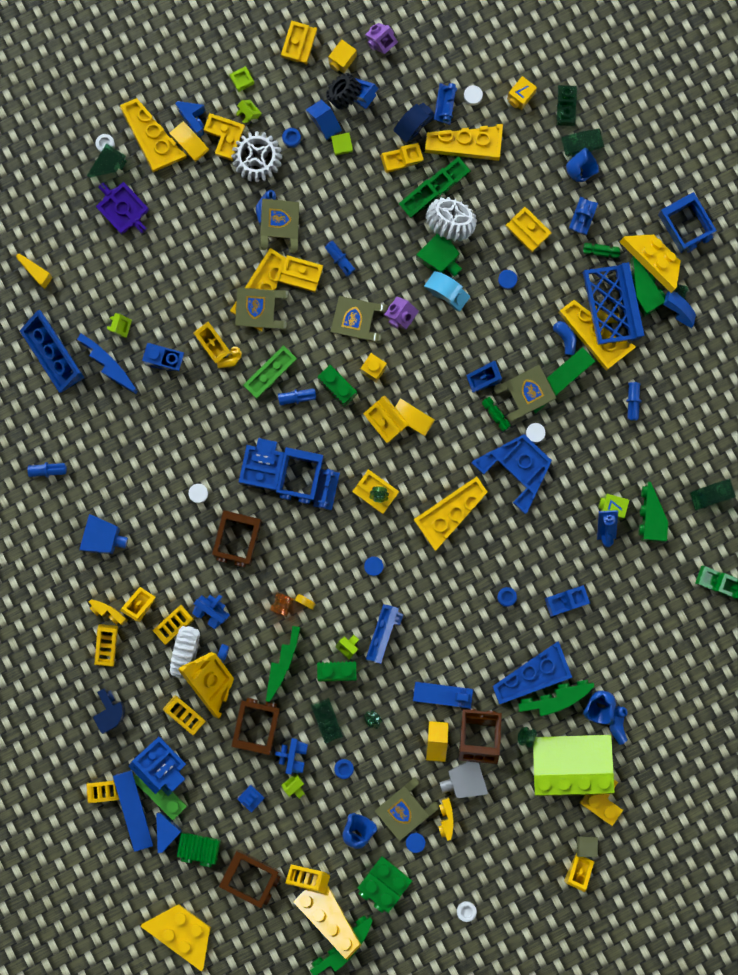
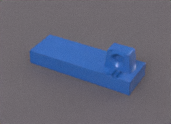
[366,604,403,664]
[413,682,473,708]

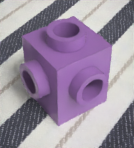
[365,23,398,54]
[384,297,419,329]

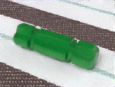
[583,243,620,258]
[482,397,511,431]

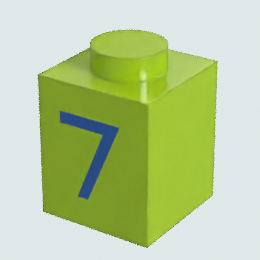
[598,494,629,520]

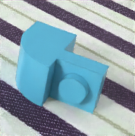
[424,271,470,312]

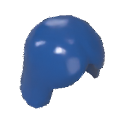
[566,148,599,182]
[583,691,616,725]
[342,813,377,849]

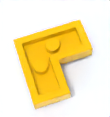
[203,113,245,161]
[579,780,623,826]

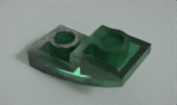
[556,85,577,126]
[561,129,605,157]
[311,698,343,743]

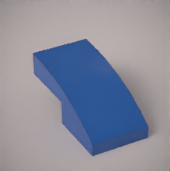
[664,291,696,329]
[544,585,590,617]

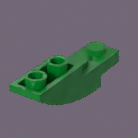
[517,680,594,716]
[310,915,373,975]

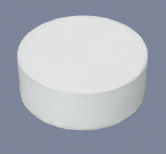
[464,85,483,106]
[95,134,115,154]
[526,423,545,443]
[189,484,208,503]
[457,901,477,922]

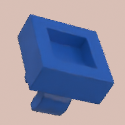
[238,785,265,812]

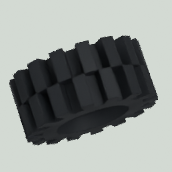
[326,73,362,110]

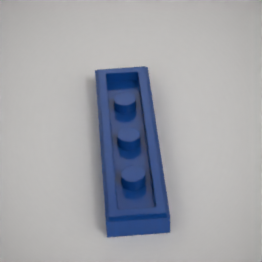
[113,770,153,852]

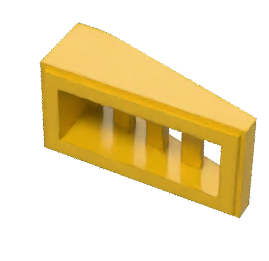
[16,253,52,289]
[153,605,195,645]
[94,624,118,667]
[163,695,206,736]
[87,781,119,803]
[285,864,330,894]

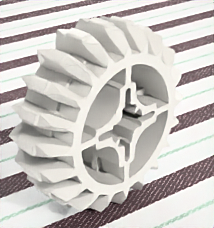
[231,131,282,182]
[426,197,477,242]
[170,626,200,679]

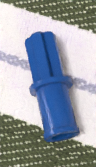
[325,241,356,277]
[626,382,642,421]
[278,389,316,406]
[27,462,67,478]

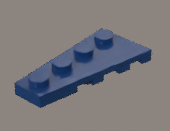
[492,641,572,705]

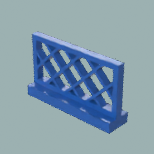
[583,262,644,345]

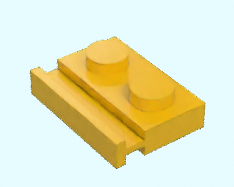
[281,20,317,65]
[505,207,552,253]
[279,255,323,293]
[363,396,408,443]
[352,469,399,514]

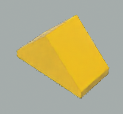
[193,322,231,363]
[120,587,156,622]
[426,721,448,762]
[564,853,594,892]

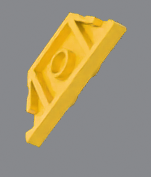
[620,234,681,293]
[178,652,234,719]
[140,904,211,972]

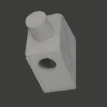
[439,761,488,798]

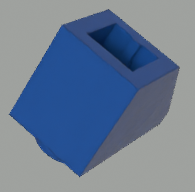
[142,343,184,371]

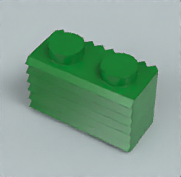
[318,365,357,407]
[317,661,357,682]
[177,832,221,867]

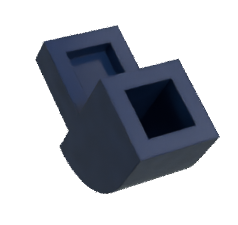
[393,103,435,143]
[93,688,125,734]

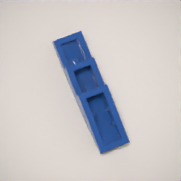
[77,333,138,394]

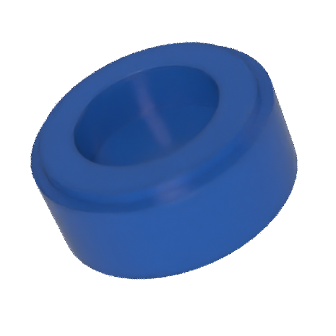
[282,128,301,148]
[498,270,517,290]
[364,557,383,576]
[497,587,517,607]
[217,644,230,663]
[334,759,354,779]
[406,833,425,853]

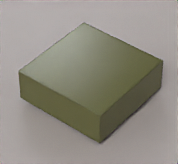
[577,836,598,857]

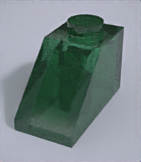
[87,143,127,178]
[690,479,736,511]

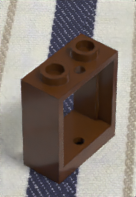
[212,510,262,568]
[231,697,280,755]
[458,709,502,764]
[219,850,281,908]

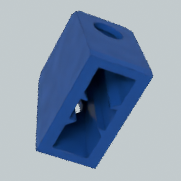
[79,514,128,554]

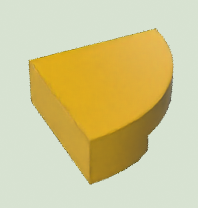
[295,594,316,610]

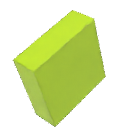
[229,66,255,92]
[331,133,353,156]

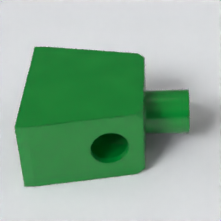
[416,234,462,277]

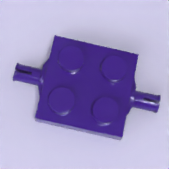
[96,181,149,235]

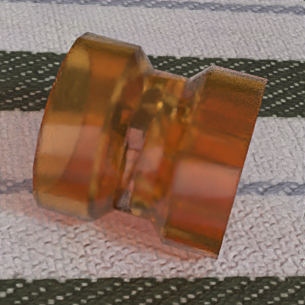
[269,592,294,617]

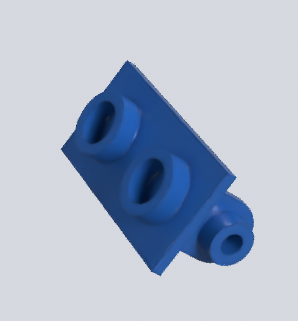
[434,83,457,125]
[313,469,340,510]
[597,510,618,547]

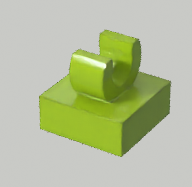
[236,100,262,123]
[107,313,132,338]
[335,635,359,660]
[281,773,305,799]

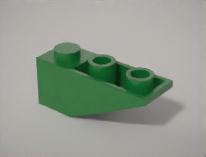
[631,256,666,317]
[638,482,668,543]

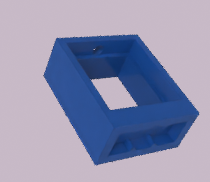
[658,192,717,253]
[276,447,324,504]

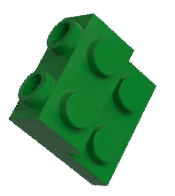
[357,856,413,913]

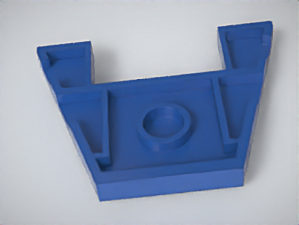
[471,434,552,514]

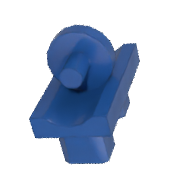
[569,197,598,235]
[192,594,230,629]
[275,738,308,774]

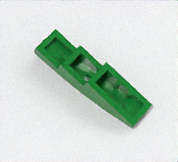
[399,156,471,218]
[533,347,595,414]
[695,566,738,600]
[266,626,301,702]

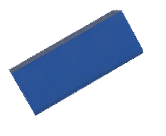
[20,310,85,393]

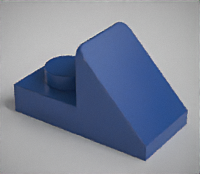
[354,78,379,109]
[175,101,206,138]

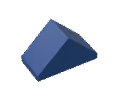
[306,100,342,141]
[466,361,502,393]
[156,812,182,853]

